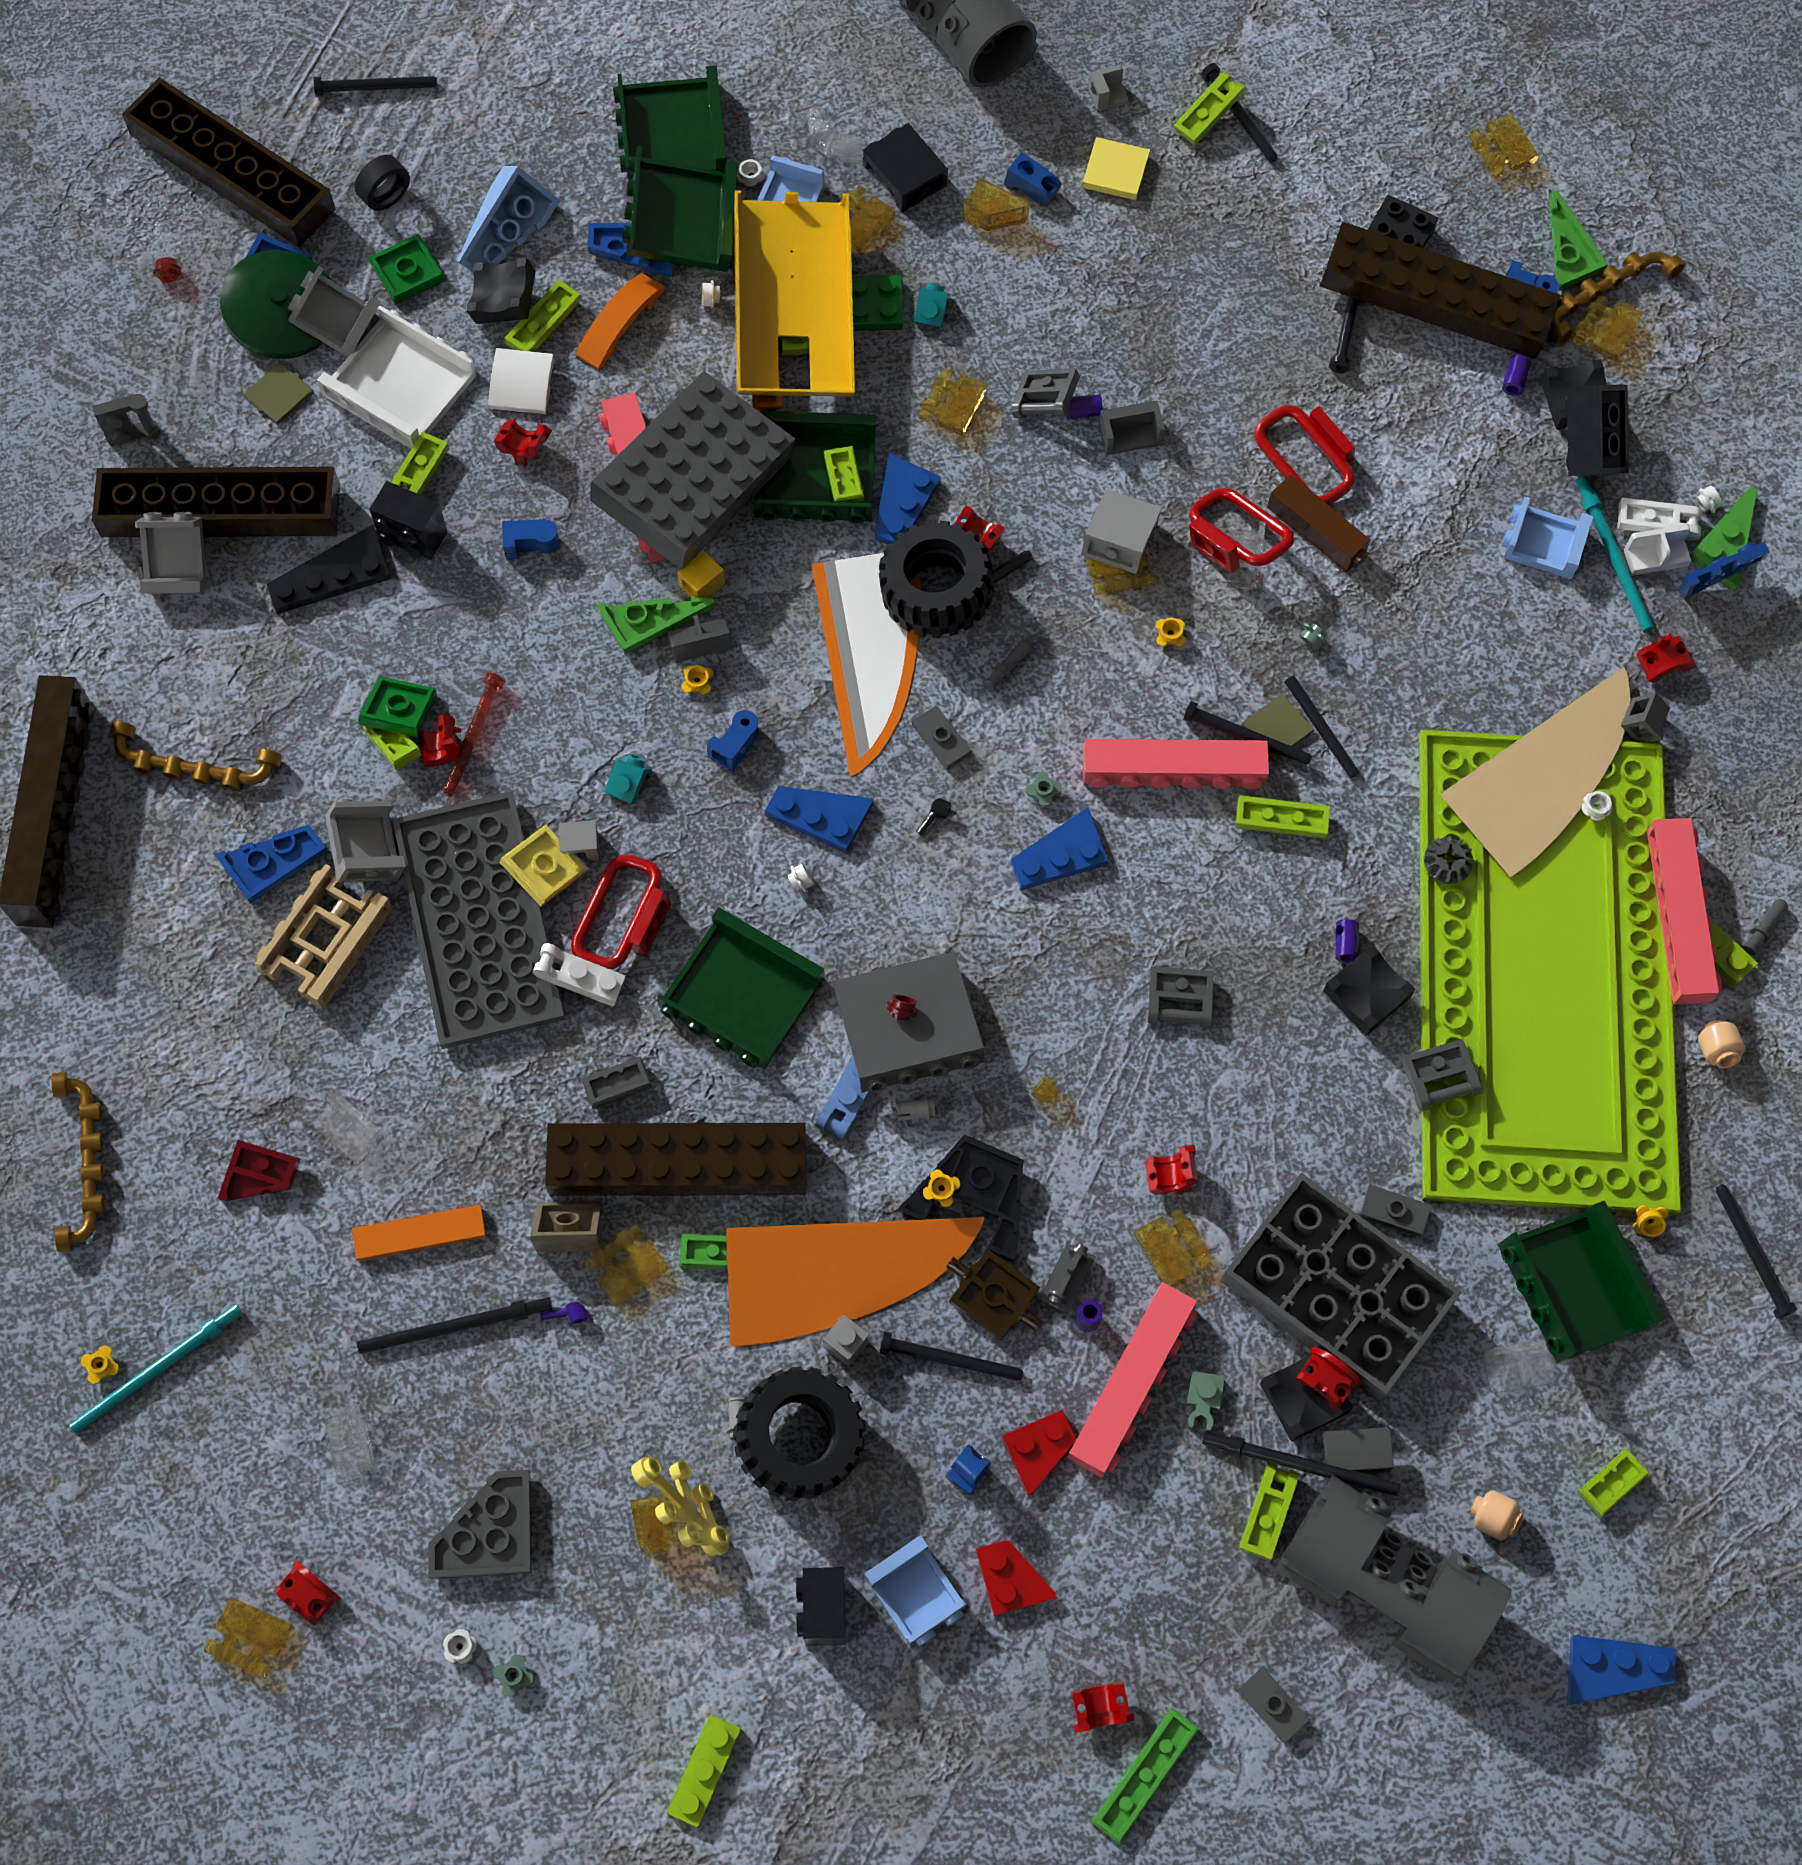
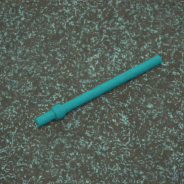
[1575,475,1654,633]
[69,1303,243,1435]

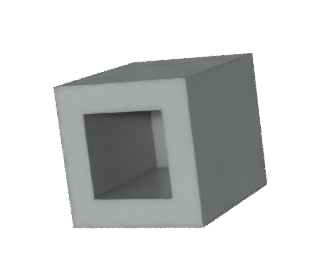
[823,1314,869,1367]

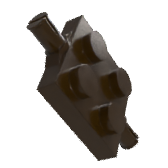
[946,1249,1044,1341]

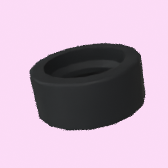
[354,155,410,211]

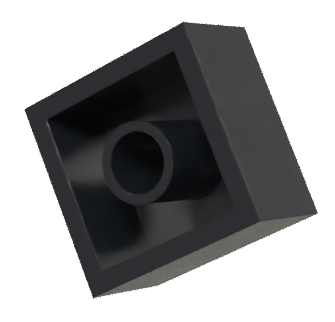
[369,481,448,560]
[796,1567,846,1646]

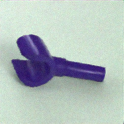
[540,1302,588,1324]

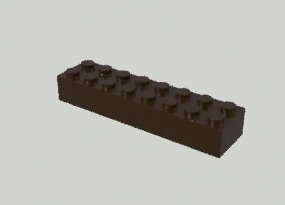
[122,77,336,247]
[1319,221,1560,359]
[92,467,340,538]
[0,675,94,928]
[545,1123,806,1196]

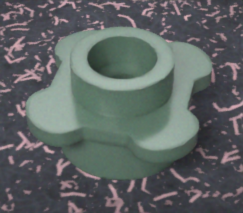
[1299,623,1328,651]
[1026,772,1062,807]
[493,1655,534,1697]

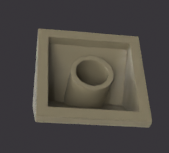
[531,1201,602,1252]

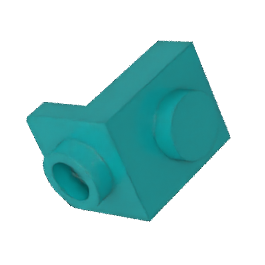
[913,283,950,327]
[604,754,652,804]

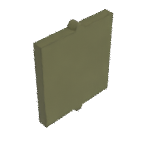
[243,362,314,425]
[1241,694,1314,761]

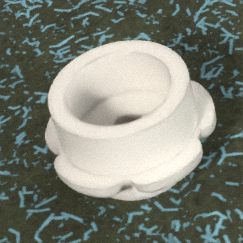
[737,159,764,187]
[702,280,720,309]
[1696,485,1723,514]
[1582,791,1612,821]
[788,863,814,893]
[443,1629,477,1664]

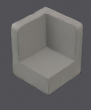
[1088,65,1128,112]
[559,820,600,861]

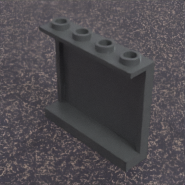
[832,952,984,1093]

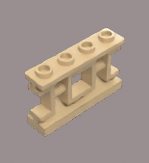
[255,864,393,1010]

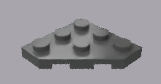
[428,1470,532,1579]

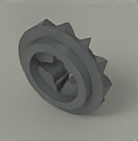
[1424,835,1475,884]

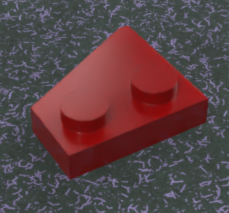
[1002,1410,1076,1497]
[976,1540,1057,1617]

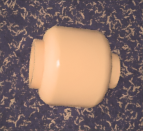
[1698,1020,1745,1069]
[1470,1490,1524,1541]

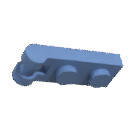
[815,1056,870,1141]

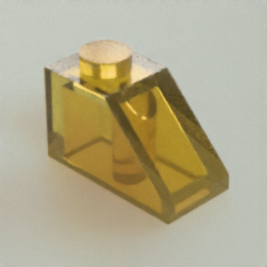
[963,178,1030,231]
[630,1495,674,1555]

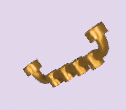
[1550,252,1686,347]
[109,721,283,791]
[51,1072,105,1253]

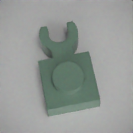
[1186,1370,1225,1432]

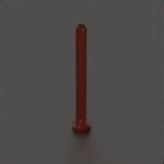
[443,672,505,797]

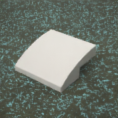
[488,348,554,414]

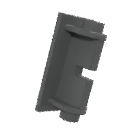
[1039,1243,1096,1314]

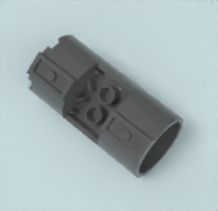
[902,0,1039,87]
[1275,1475,1512,1684]

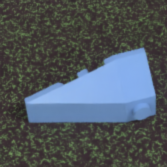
[457,166,560,273]

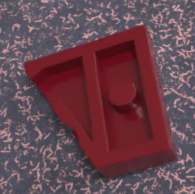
[217,1140,301,1202]

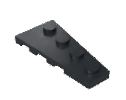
[267,525,391,614]

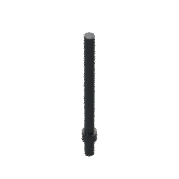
[357,1297,553,1354]
[1202,1431,1401,1497]

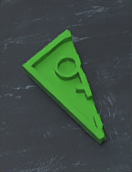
[1549,190,1608,291]
[1690,486,1757,592]
[596,597,716,655]

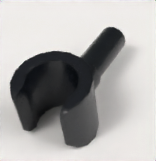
[916,798,951,836]

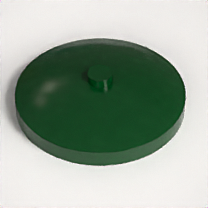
[220,250,330,359]

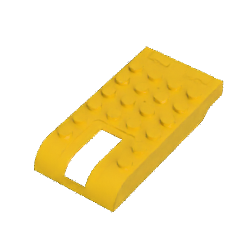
[734,191,855,397]

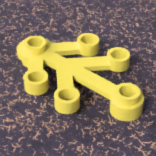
[631,1457,729,1556]

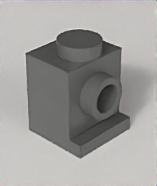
[1621,693,1670,743]

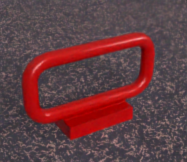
[1254,405,1355,505]
[1189,488,1294,573]
[571,854,671,970]

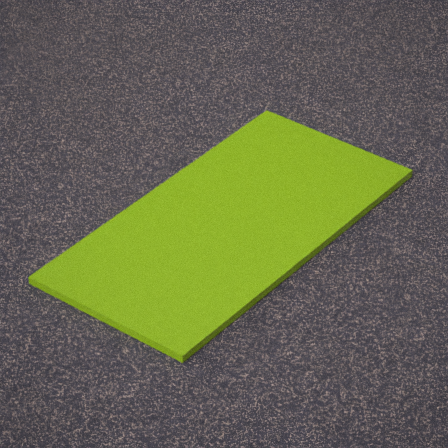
[1419,730,1682,1216]

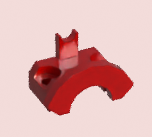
[494,419,552,467]
[952,505,1005,556]
[1636,633,1697,683]
[418,714,461,767]
[1145,1145,1198,1195]
[1295,1347,1362,1411]
[273,1560,341,1626]
[1071,1682,1135,1733]

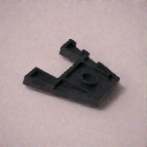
[898,1135,1024,1262]

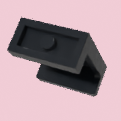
[863,123,948,213]

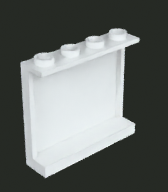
[317,306,477,449]

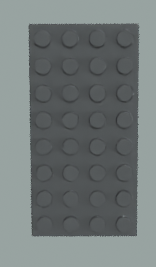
[392,791,565,1049]

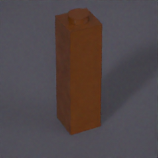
[1267,475,1371,572]

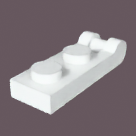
[1618,498,1702,541]
[532,943,625,1007]

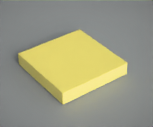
[1082,137,1150,200]
[500,825,587,907]

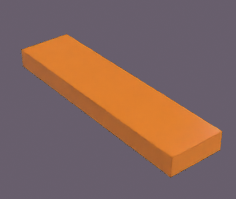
[352,1204,487,1262]

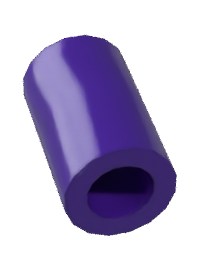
[1502,355,1531,396]
[1067,394,1103,419]
[1335,919,1359,962]
[1075,1300,1103,1332]

